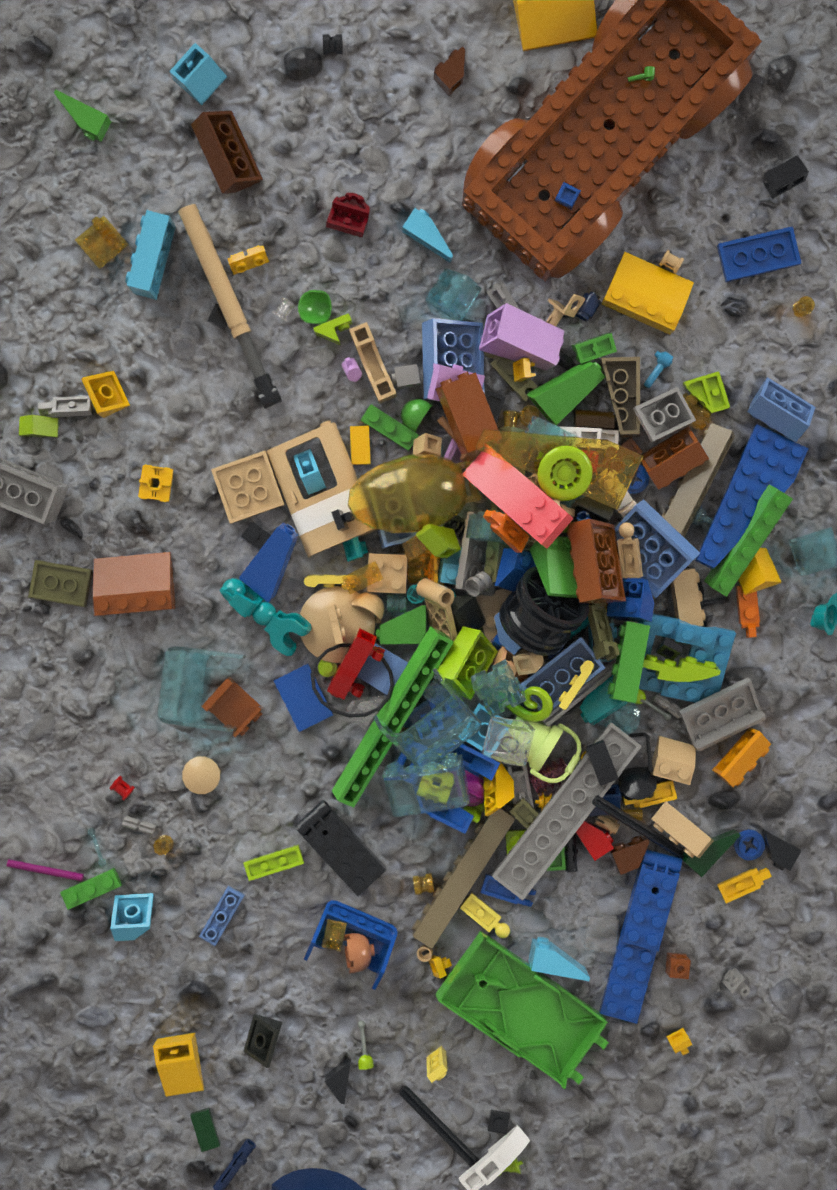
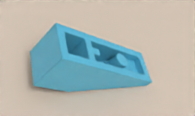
[402,208,453,263]

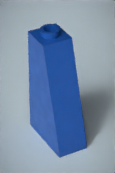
[239,523,298,602]

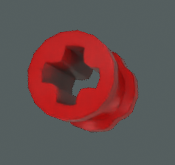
[109,775,135,801]

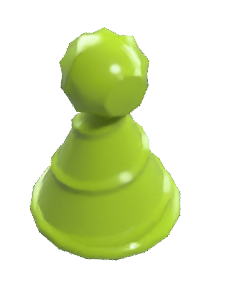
[499,1157,523,1176]

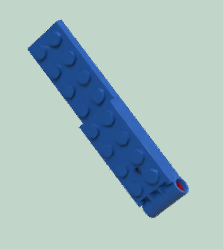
[599,849,682,1024]

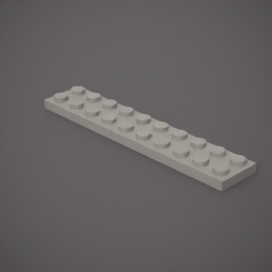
[492,722,642,900]

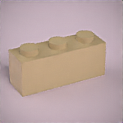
[670,568,705,626]
[651,801,714,858]

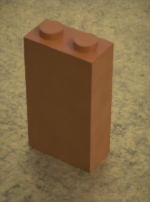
[435,371,502,455]

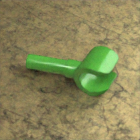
[627,66,655,82]

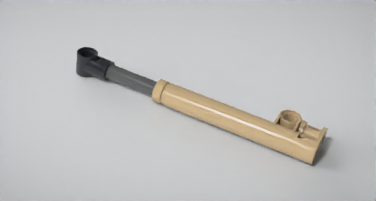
[178,204,282,409]

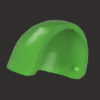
[298,290,332,324]
[400,399,433,432]

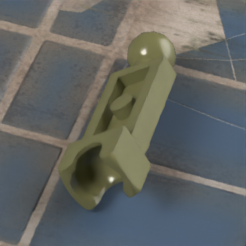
[483,351,538,403]
[588,603,620,661]

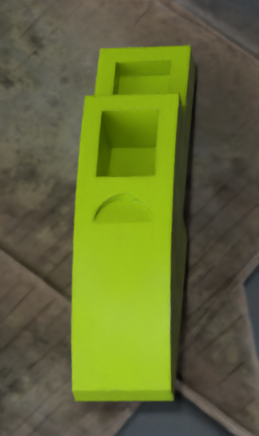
[643,654,721,682]

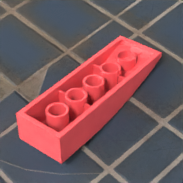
[462,445,574,549]

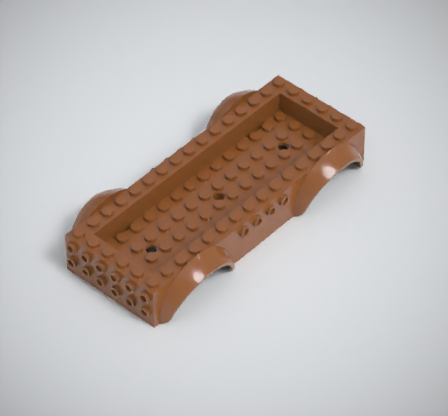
[462,0,762,282]

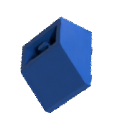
[607,578,654,622]

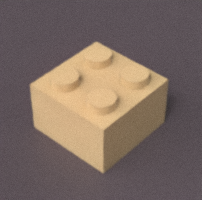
[367,553,407,594]

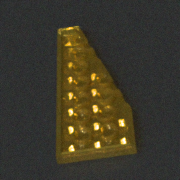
[475,429,644,510]

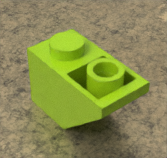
[416,524,461,559]

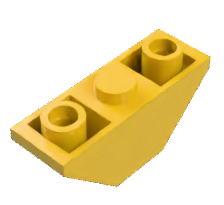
[483,757,514,816]

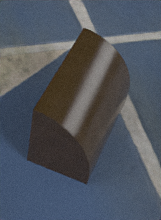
[573,409,614,430]

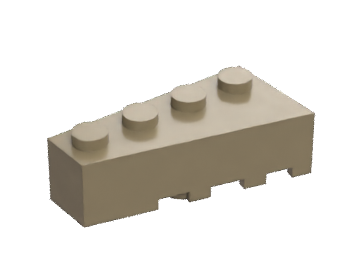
[601,357,640,438]

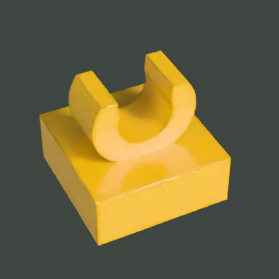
[513,358,536,382]
[428,955,452,979]
[666,1028,692,1055]

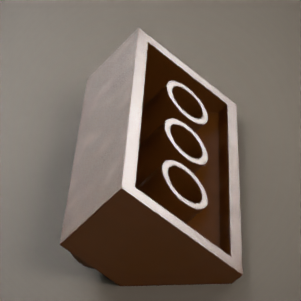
[191,111,263,194]

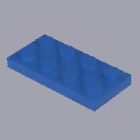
[717,226,801,282]

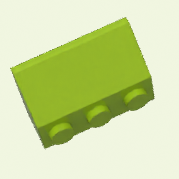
[435,626,498,700]

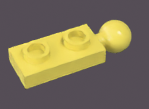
[459,892,510,938]

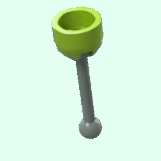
[634,689,672,721]
[358,1021,374,1070]

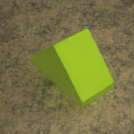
[19,415,59,438]

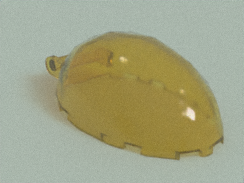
[347,454,482,533]

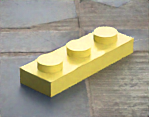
[426,1046,448,1083]

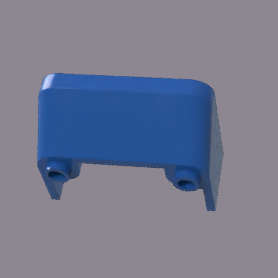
[304,900,398,990]

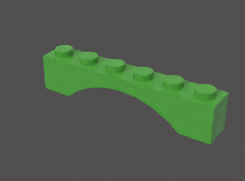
[704,484,793,597]

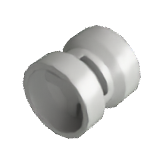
[465,571,492,597]

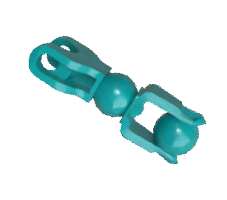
[219,578,312,656]

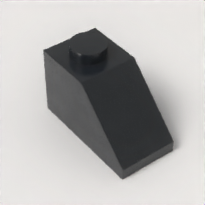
[761,829,801,871]

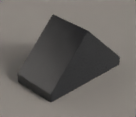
[324,1059,351,1104]

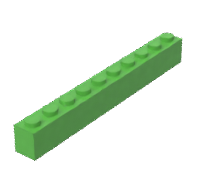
[332,626,454,808]

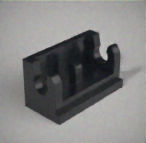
[763,155,809,199]

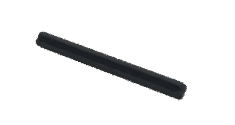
[592,795,684,858]
[399,1085,479,1167]

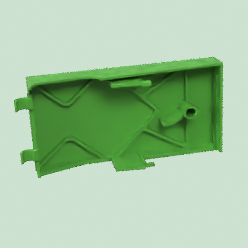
[436,931,609,1089]

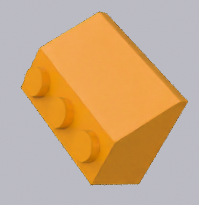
[712,727,771,788]

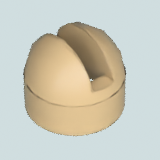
[417,945,433,962]

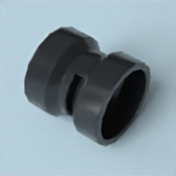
[323,34,343,55]

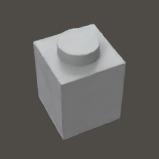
[391,364,420,390]

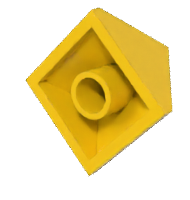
[81,371,130,418]
[738,548,781,595]

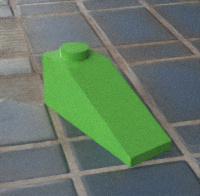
[54,89,111,142]

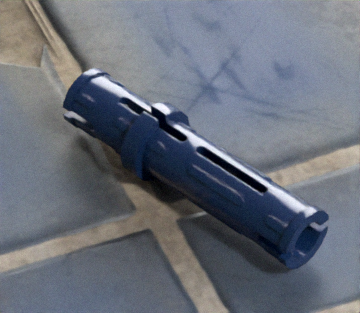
[213,1139,256,1190]

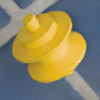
[535,792,552,810]

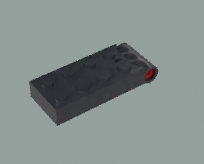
[295,800,386,896]

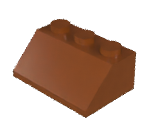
[639,426,709,490]

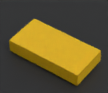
[350,426,371,465]

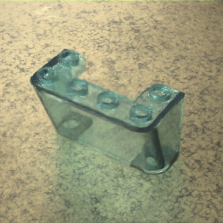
[382,753,470,817]

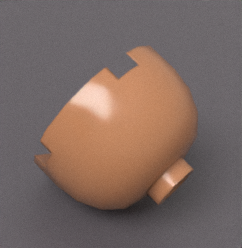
[344,933,375,973]

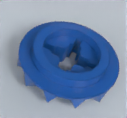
[619,463,649,494]
[733,829,765,860]

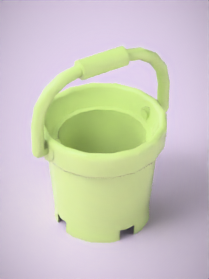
[501,716,582,783]

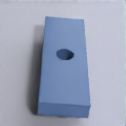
[199,885,245,946]

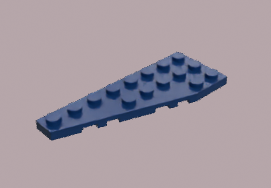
[695,424,809,569]

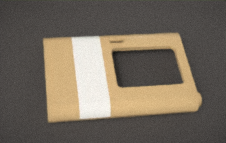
[266,421,378,558]

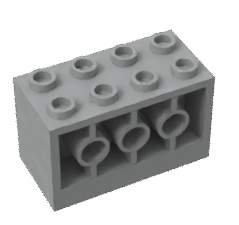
[0,458,69,524]

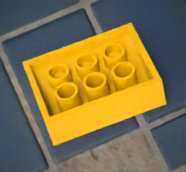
[513,0,597,51]
[601,252,694,335]

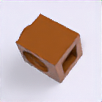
[665,952,691,979]

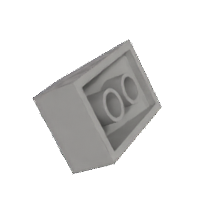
[633,387,696,443]

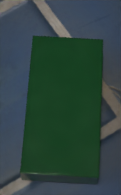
[190,1108,221,1152]

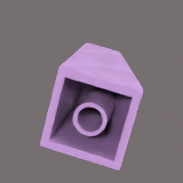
[479,303,564,370]

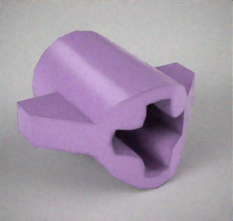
[342,357,362,382]

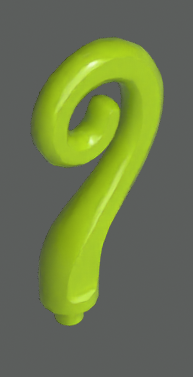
[475,683,553,722]

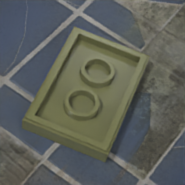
[28,560,93,607]

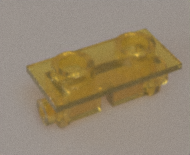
[683,392,712,430]
[341,561,384,595]

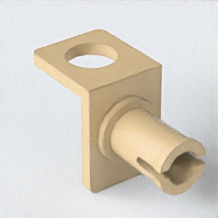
[546,294,585,327]

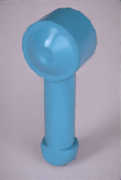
[644,351,673,388]

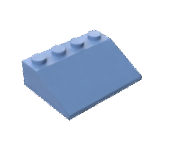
[422,318,485,400]
[615,499,700,598]

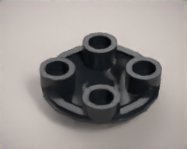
[618,767,657,800]

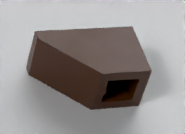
[434,46,465,96]
[610,835,649,875]

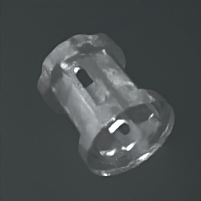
[272,297,296,323]

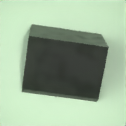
[443,594,486,635]
[243,1015,282,1068]

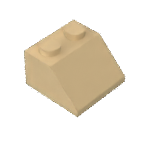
[651,736,696,785]

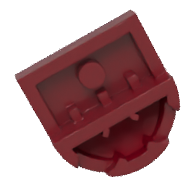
[326,193,370,238]

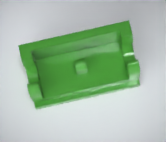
[571,333,617,364]

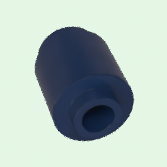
[575,292,601,322]

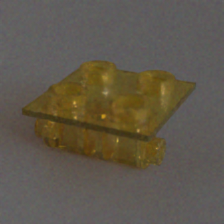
[75,216,129,269]

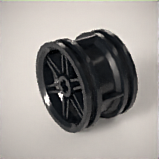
[499,566,589,656]

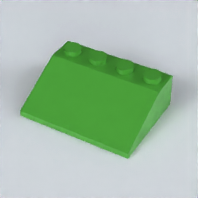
[530,536,577,598]

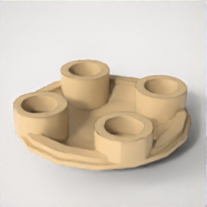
[182,756,221,794]

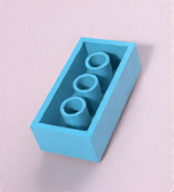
[125,210,176,300]

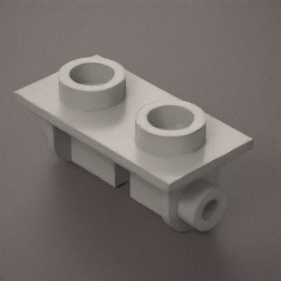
[486,282,519,309]
[723,968,750,996]

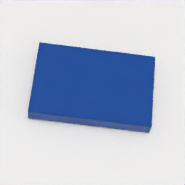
[274,664,334,732]

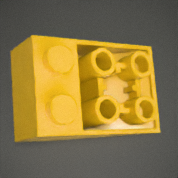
[153,1033,204,1097]

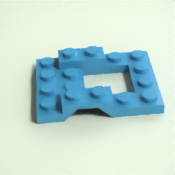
[637,614,736,703]

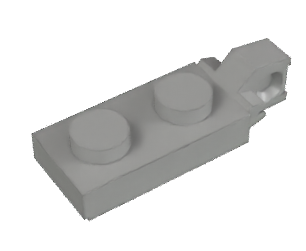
[38,396,93,417]

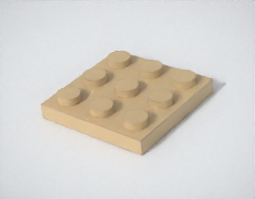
[211,451,285,524]

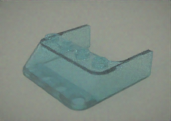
[157,646,246,732]
[373,668,481,771]

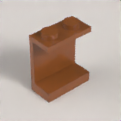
[201,677,263,738]

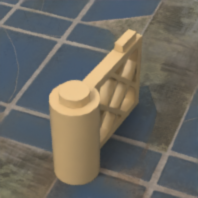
[416,578,457,641]

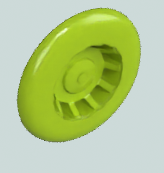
[538,446,593,501]

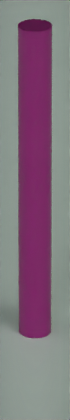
[6,859,84,882]

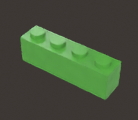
[608,621,650,703]

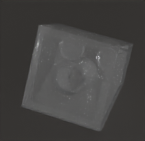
[346,693,387,729]
[482,716,535,767]

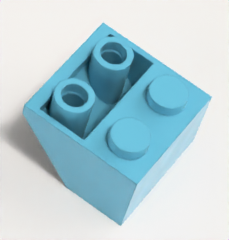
[169,43,227,105]

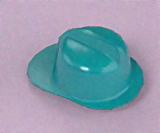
[810,593,837,636]

